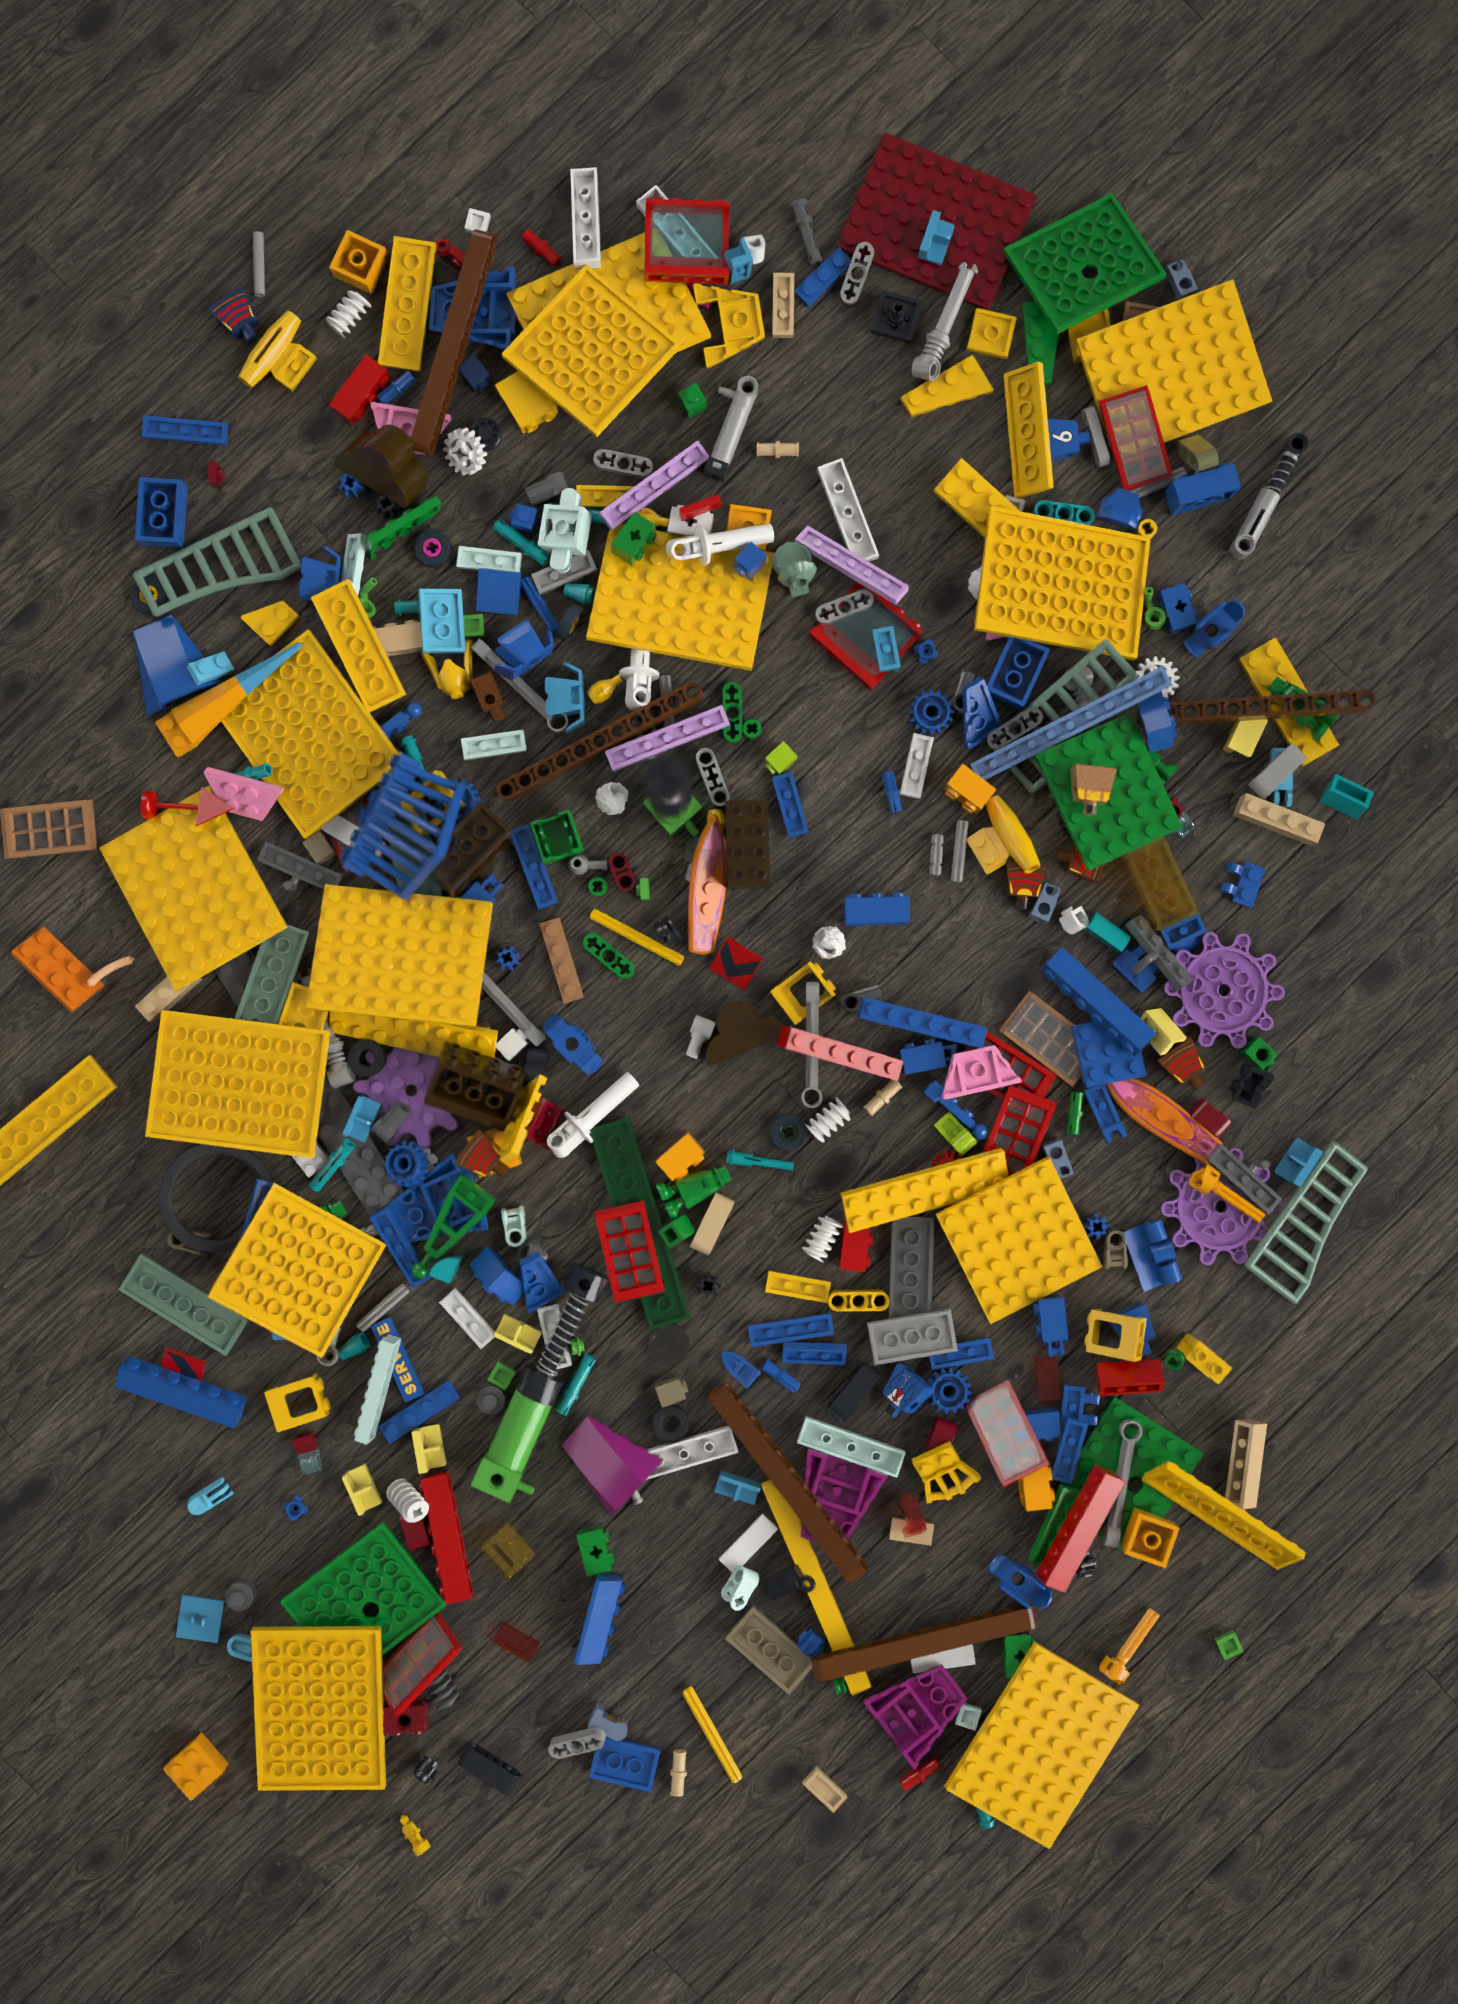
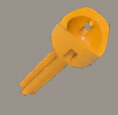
[1189,1164,1265,1223]
[1099,1608,1160,1685]

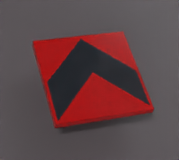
[709,937,763,990]
[161,1347,206,1381]

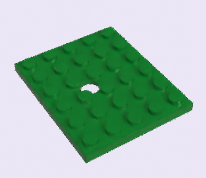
[1003,193,1166,335]
[1034,713,1183,871]
[1052,1396,1204,1561]
[280,1521,447,1655]

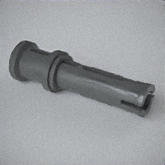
[789,198,823,266]

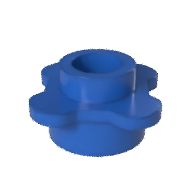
[914,639,938,664]
[283,1495,308,1521]

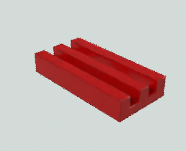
[679,495,721,521]

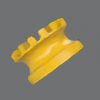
[1137,519,1157,538]

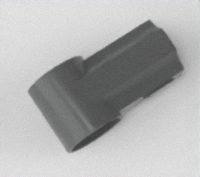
[525,472,568,506]
[951,671,979,716]
[840,984,883,1012]
[371,1101,412,1144]

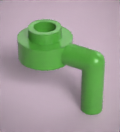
[359,578,377,619]
[1143,587,1166,630]

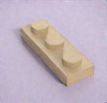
[772,273,794,338]

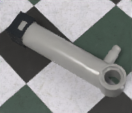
[704,376,758,483]

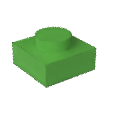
[463,614,485,638]
[636,878,650,901]
[488,1361,517,1391]
[1214,1630,1244,1660]

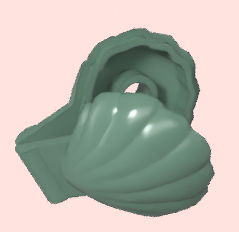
[773,542,817,598]

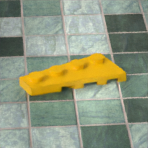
[901,355,994,417]
[500,1074,547,1163]

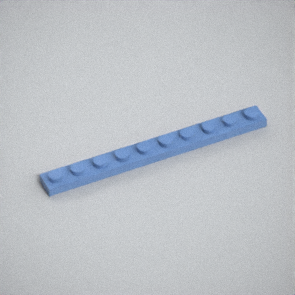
[970,666,1172,780]

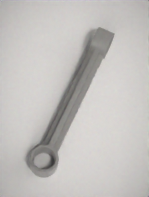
[471,638,569,733]
[481,972,546,1047]
[801,982,822,1108]
[1102,1419,1142,1548]

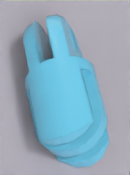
[187,1476,234,1515]

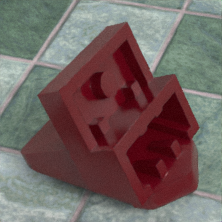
[524,1097,567,1151]

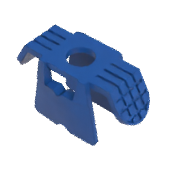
[299,546,341,617]
[1184,600,1245,658]
[494,620,554,680]
[543,1014,603,1074]
[987,1554,1052,1610]

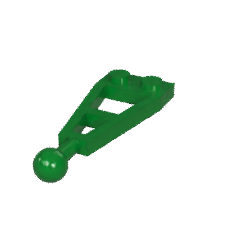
[411,1174,496,1279]

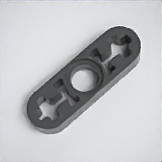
[987,707,1043,749]

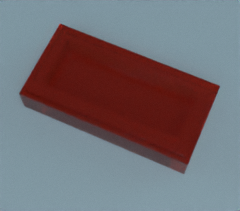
[1035,1356,1061,1401]
[493,1622,540,1663]

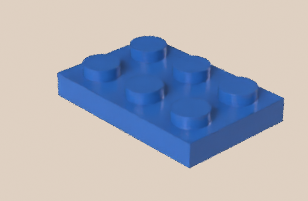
[589,1736,661,1792]

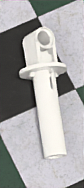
[666,523,774,566]
[619,648,659,711]
[547,1072,639,1158]

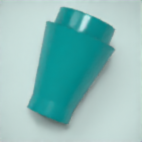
[564,583,596,605]
[338,1333,370,1360]

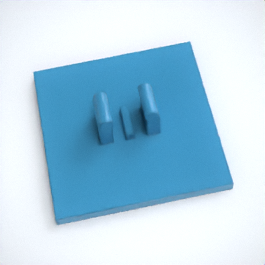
[176,1595,224,1643]

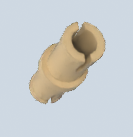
[757,441,799,458]
[863,1080,903,1116]
[670,1749,687,1797]

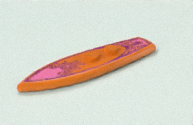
[688,814,728,955]
[1105,1079,1223,1164]

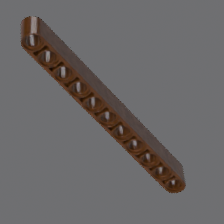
[411,229,497,456]
[496,682,703,802]
[1137,690,1376,726]
[708,1381,868,1583]
[811,1603,1037,1682]

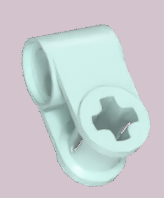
[501,1205,527,1247]
[721,1566,759,1610]

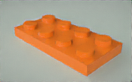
[11,927,104,1013]

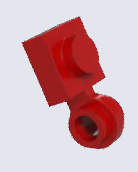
[436,239,466,270]

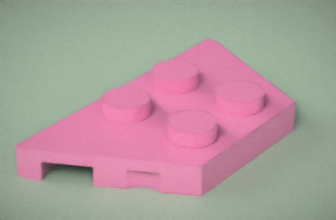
[370,402,451,455]
[204,767,283,821]
[942,1045,1021,1100]

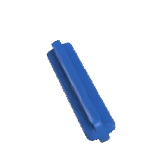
[521,577,559,633]

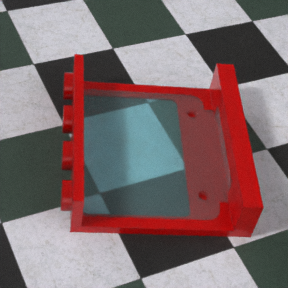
[644,197,730,285]
[809,581,922,691]

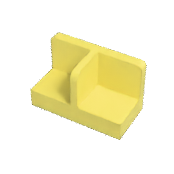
[1223,711,1268,758]
[1140,1008,1186,1055]
[493,1314,542,1354]
[412,1424,447,1474]
[342,1463,383,1516]

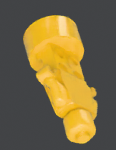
[400,1815,431,1857]

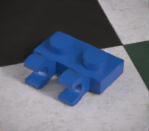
[1219,862,1265,908]
[1111,944,1158,993]
[1060,1384,1100,1428]

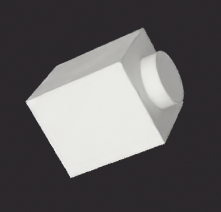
[496,1028,529,1061]

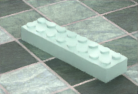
[354,1335,402,1444]
[797,1416,906,1478]

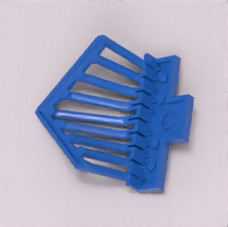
[340,751,465,900]

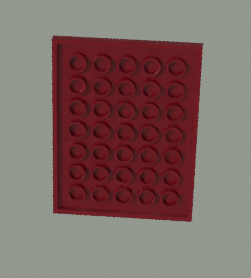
[836,132,1037,311]

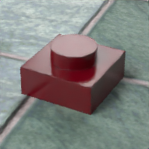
[208,461,225,488]

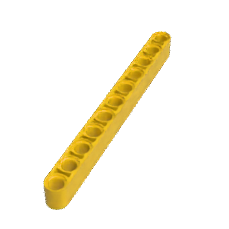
[761,1480,872,1696]

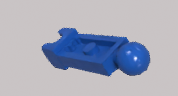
[381,701,422,740]
[1081,1074,1127,1144]
[922,1080,987,1140]

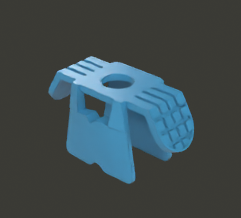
[545,662,585,733]

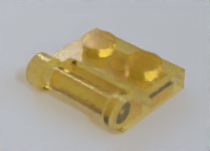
[480,1522,536,1579]

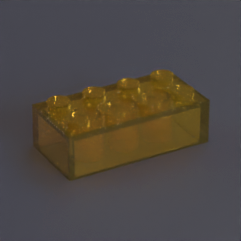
[1121,837,1199,932]

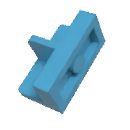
[918,210,954,265]
[724,238,753,284]
[872,626,901,672]
[342,1095,382,1143]
[1274,1138,1323,1187]
[714,1470,761,1505]

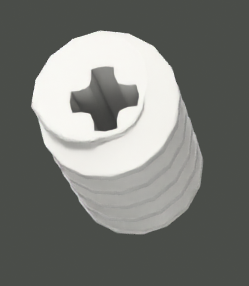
[326,290,371,339]
[805,1097,851,1143]
[802,1215,844,1263]
[387,1478,429,1522]

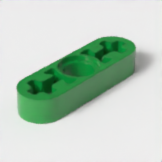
[723,682,742,744]
[583,933,635,979]

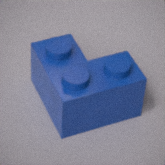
[1137,691,1177,753]
[470,1246,524,1305]

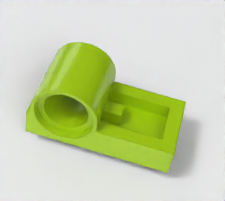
[933,1111,977,1156]

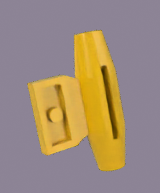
[238,311,317,392]
[967,795,1040,875]

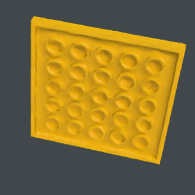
[502,265,681,437]
[935,1157,1102,1324]
[208,1183,386,1358]

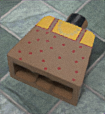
[1071,764,1116,816]

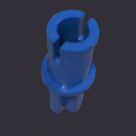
[377,370,416,404]
[882,771,903,814]
[760,1359,801,1393]

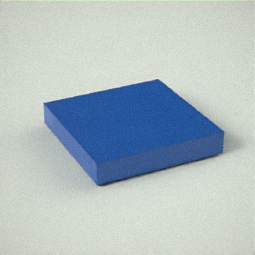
[476,568,521,615]

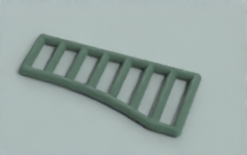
[133,507,302,617]
[990,639,1138,794]
[1245,1141,1368,1304]

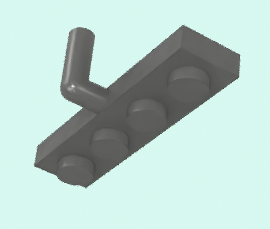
[257,841,344,891]
[1125,915,1193,991]
[1205,1143,1282,1215]

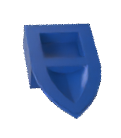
[721,1352,761,1389]

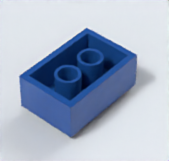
[1164,463,1241,516]
[135,477,188,549]
[987,637,1050,711]
[843,893,910,926]

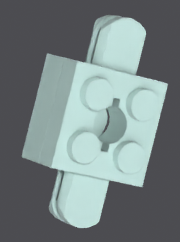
[538,488,592,573]

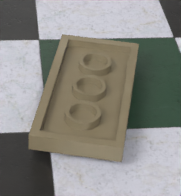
[725,1605,812,1694]

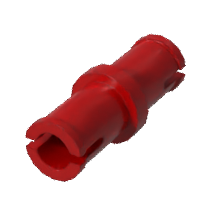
[521,229,562,267]
[898,1756,941,1792]

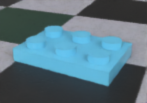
[418,589,465,653]

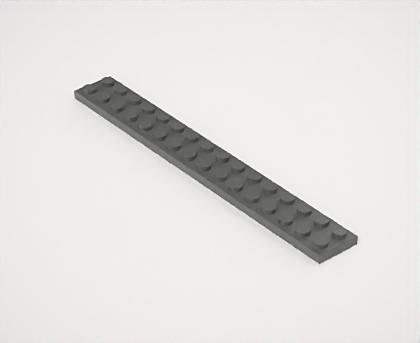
[215,948,405,1215]

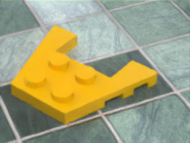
[693,284,765,368]

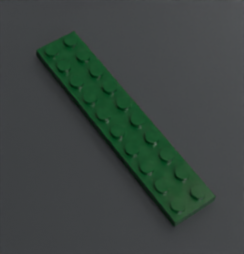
[589,1117,691,1330]

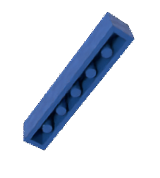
[1041,947,1157,1057]
[856,997,987,1048]
[115,1356,247,1429]

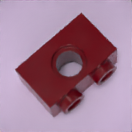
[383,1699,429,1736]

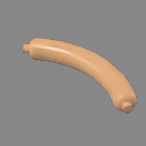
[87,956,134,986]

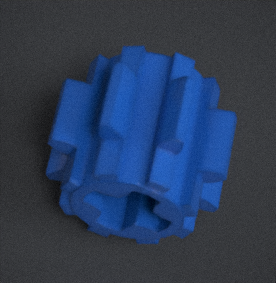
[338,473,364,498]
[495,946,521,971]
[1083,1213,1110,1240]
[797,1629,825,1658]

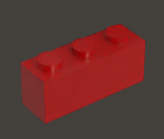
[329,354,390,425]
[839,1215,873,1272]
[1095,1358,1165,1396]

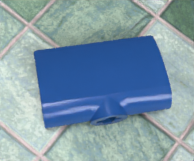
[1123,1219,1182,1292]

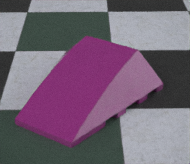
[562,1415,663,1517]
[801,1448,888,1543]
[863,1664,968,1770]

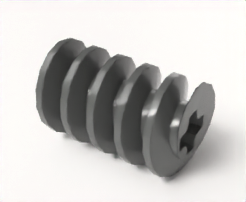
[421,1662,461,1710]

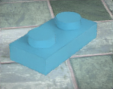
[186,652,235,685]

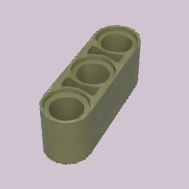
[1177,435,1219,472]

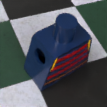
[208,286,260,343]

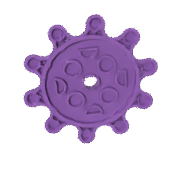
[1164,932,1285,1049]
[352,1047,460,1149]
[1161,1148,1282,1265]

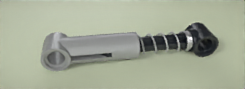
[1230,432,1309,560]

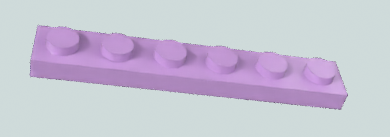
[599,440,709,531]
[795,526,909,605]
[605,705,730,772]

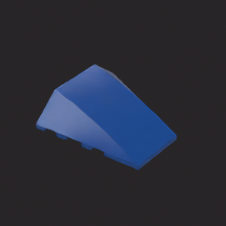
[429,266,517,349]
[133,615,223,716]
[388,1152,488,1242]

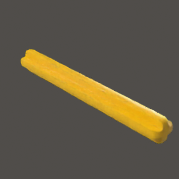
[590,909,684,966]
[682,1686,742,1783]

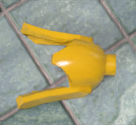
[421,639,473,699]

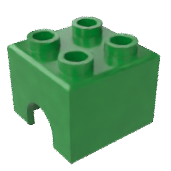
[529,809,585,865]

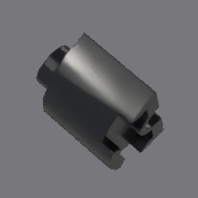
[1230,1063,1275,1109]

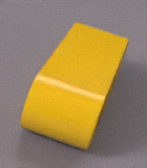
[828,1289,890,1311]

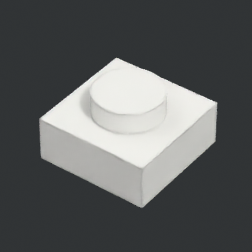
[464,208,491,233]

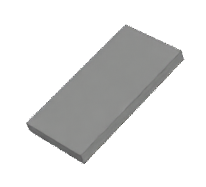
[867,1308,958,1365]

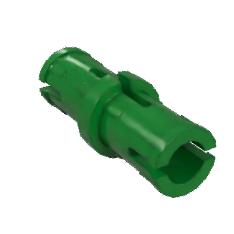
[1066,1092,1084,1135]

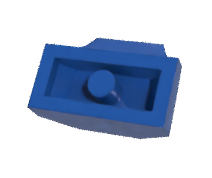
[1096,488,1143,532]
[1159,913,1207,953]

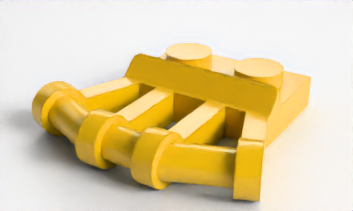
[912,1441,981,1504]

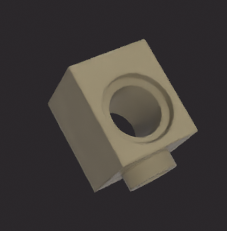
[302,831,337,865]
[655,1376,689,1408]

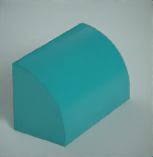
[1319,774,1374,820]
[1084,912,1131,953]
[429,1254,464,1283]

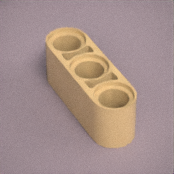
[690,1192,735,1256]

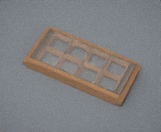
[0,800,98,859]
[999,991,1081,1087]

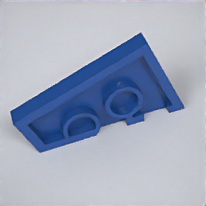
[962,676,1002,750]
[519,1251,565,1314]

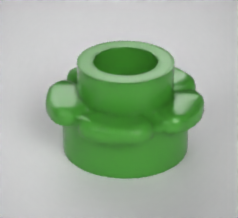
[569,1336,584,1356]

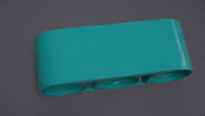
[1031,500,1095,525]

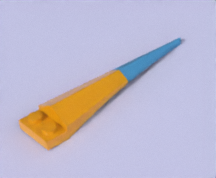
[155,643,302,758]

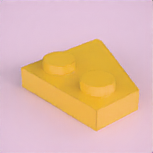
[240,601,300,646]

